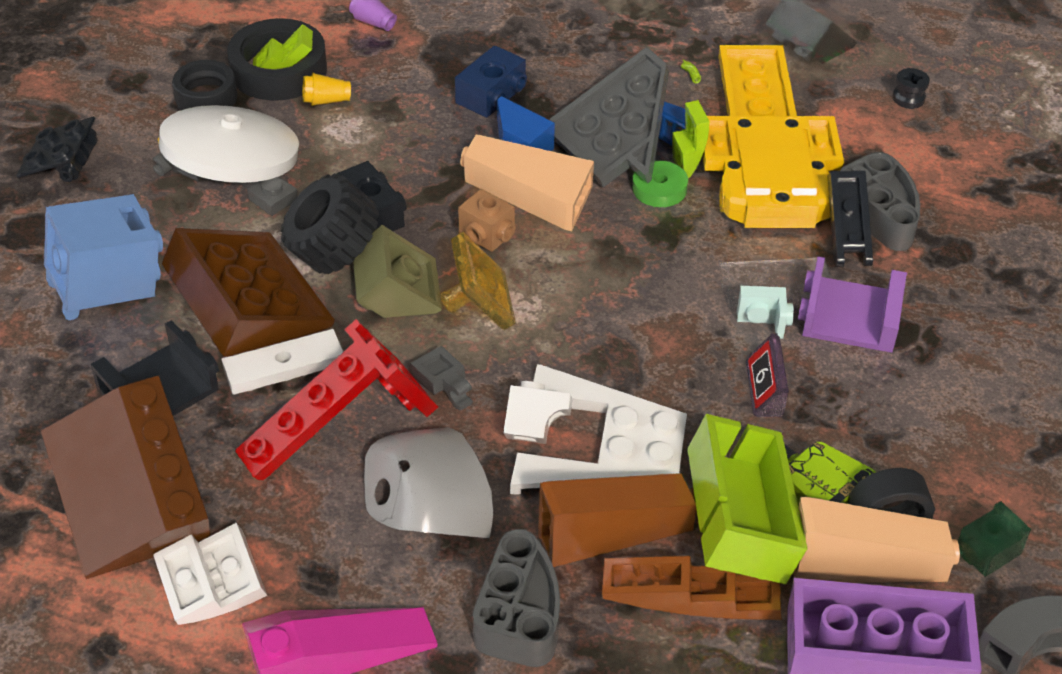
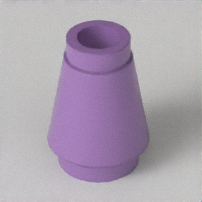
[349,0,397,31]

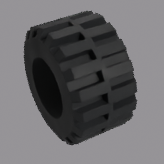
[281,173,379,274]

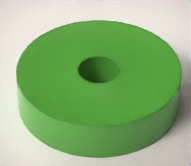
[632,161,688,207]

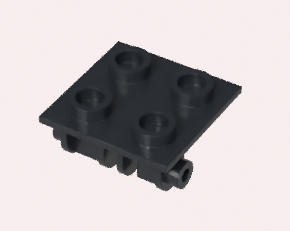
[16,116,98,182]

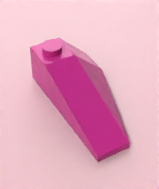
[242,607,437,674]

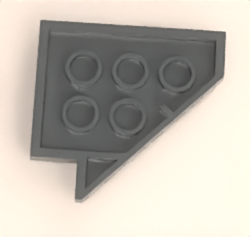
[549,47,669,188]

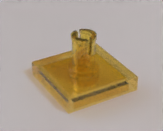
[440,232,516,330]

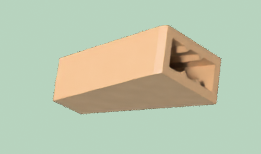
[460,134,594,231]
[793,497,960,583]

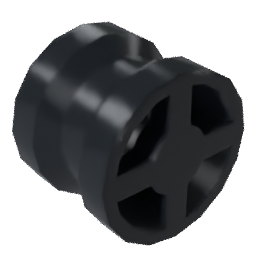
[893,68,930,109]

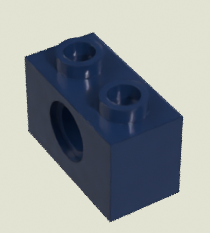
[455,45,527,118]

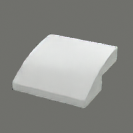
[153,523,267,625]

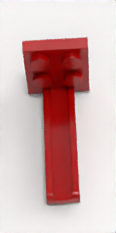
[235,319,438,480]

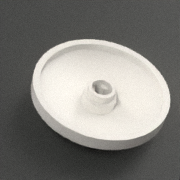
[159,105,299,183]

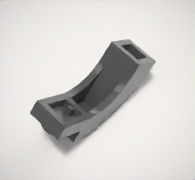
[979,596,1062,674]

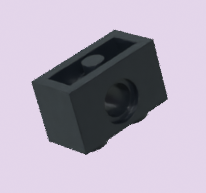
[336,161,407,231]

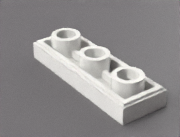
[221,329,343,395]

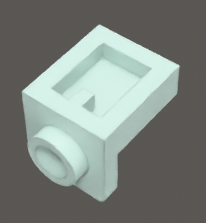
[737,286,793,339]

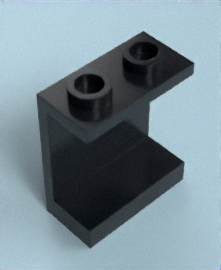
[90,320,219,416]

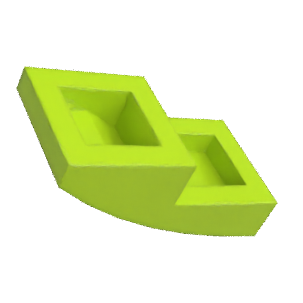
[253,24,313,69]
[672,100,710,178]

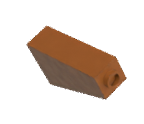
[538,473,697,567]

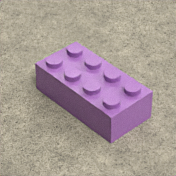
[787,578,981,674]

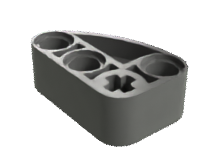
[840,152,920,251]
[473,529,560,667]

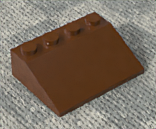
[162,228,335,357]
[41,375,211,579]

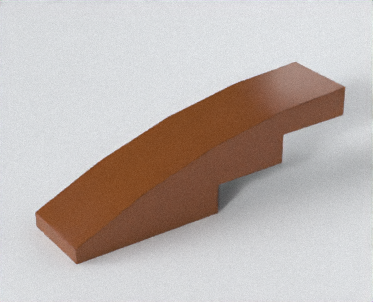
[602,556,782,620]

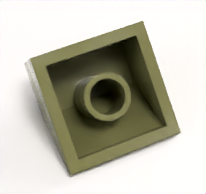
[353,225,442,318]

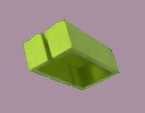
[687,414,808,585]

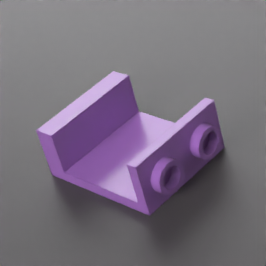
[798,257,907,353]

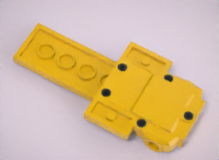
[703,45,844,228]

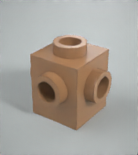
[458,189,516,252]

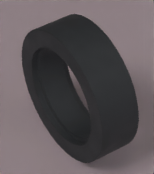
[227,18,327,101]

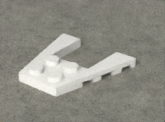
[510,364,687,495]

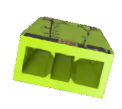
[784,442,876,507]

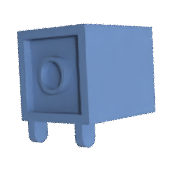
[44,194,163,320]

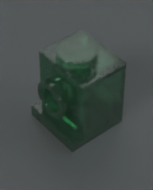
[958,501,1031,577]

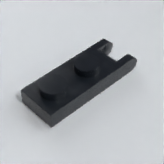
[827,171,873,267]

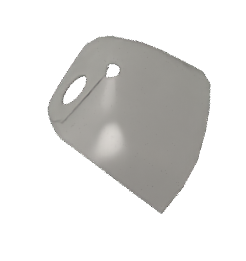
[364,427,493,538]

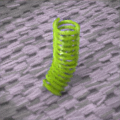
[681,60,701,84]

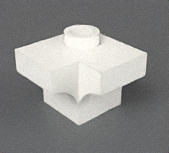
[503,381,573,444]

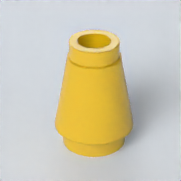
[302,73,351,106]

